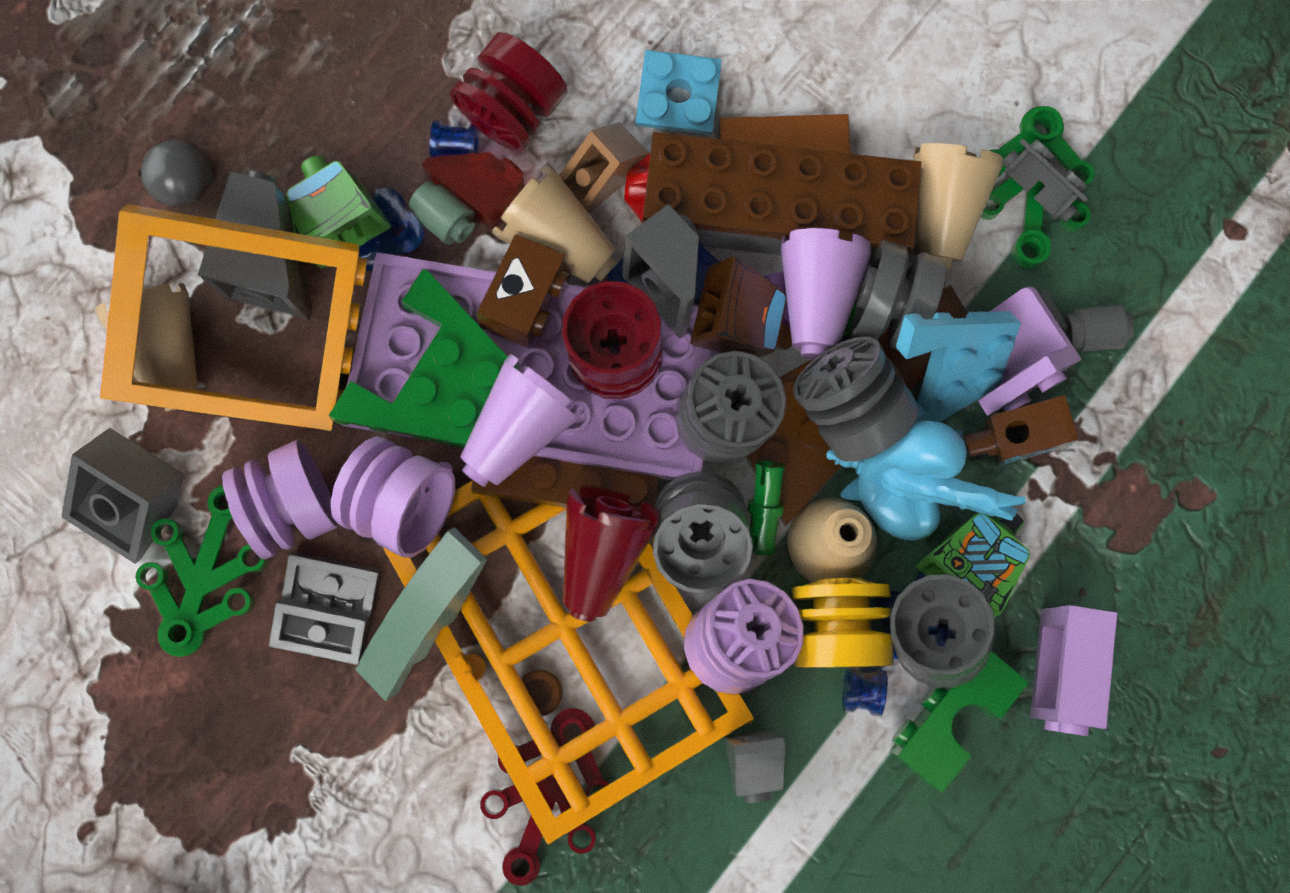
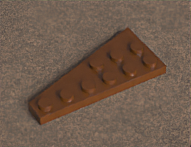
[730,284,968,527]

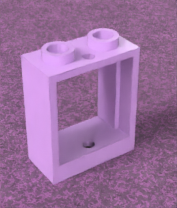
[1030,605,1117,736]

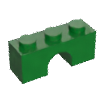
[889,651,1029,793]

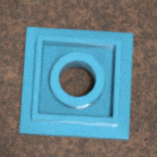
[635,50,722,135]

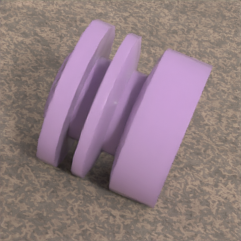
[330,436,455,558]
[222,439,338,560]
[684,579,803,695]

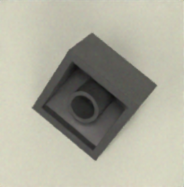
[622,204,699,339]
[61,428,185,564]

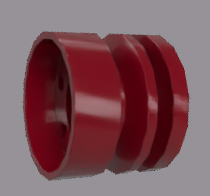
[449,32,568,153]
[562,281,663,399]

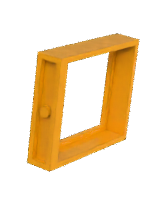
[100,204,367,431]

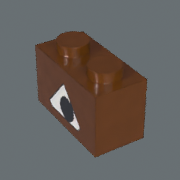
[477,234,570,348]

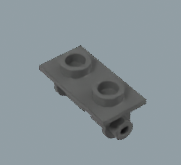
[1003,139,1088,222]

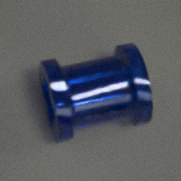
[429,120,479,163]

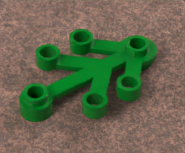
[981,106,1095,269]
[135,485,269,657]

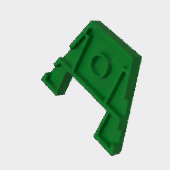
[328,269,518,448]

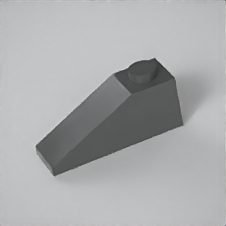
[724,730,785,803]

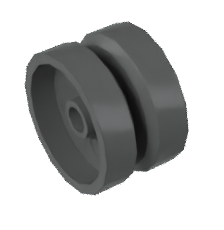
[851,240,947,351]

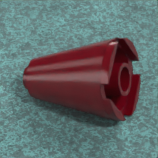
[563,486,661,622]

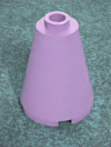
[781,228,872,360]
[460,354,584,487]

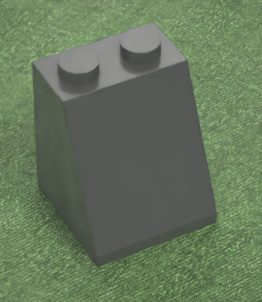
[198,171,311,320]

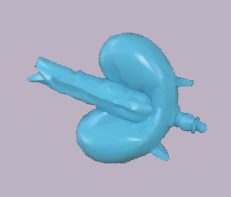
[826,421,1026,541]

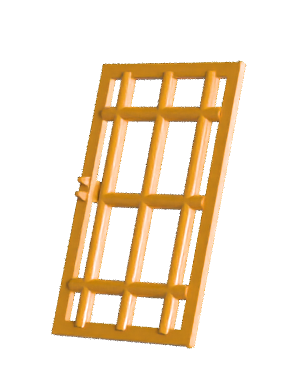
[383,481,754,844]

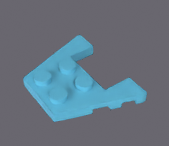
[896,311,1021,422]

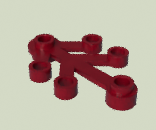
[480,708,610,886]

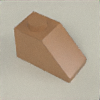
[559,122,649,213]

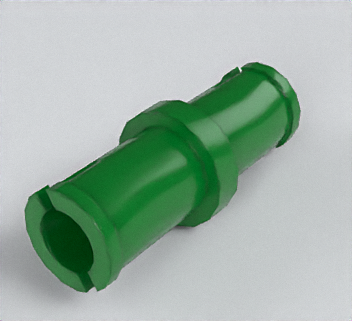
[747,460,785,556]

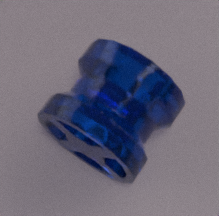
[842,666,888,717]

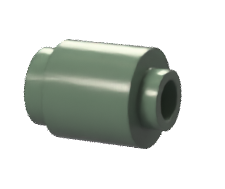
[409,181,475,245]

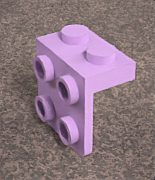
[978,287,1082,416]

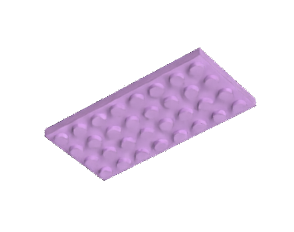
[341,252,720,481]

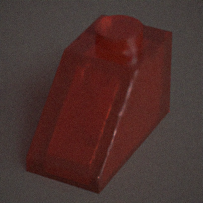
[421,152,525,230]

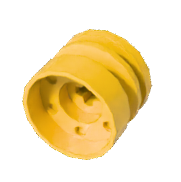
[792,578,894,667]

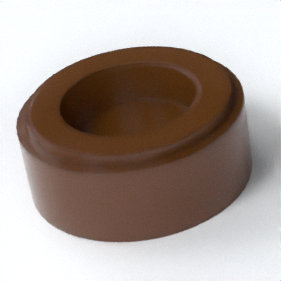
[521,670,563,716]

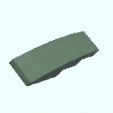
[355,527,487,701]

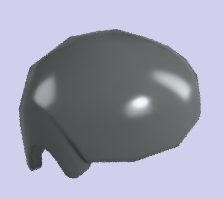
[141,139,214,207]

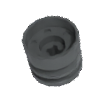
[793,337,919,462]
[675,351,786,465]
[653,471,753,594]
[890,574,995,688]

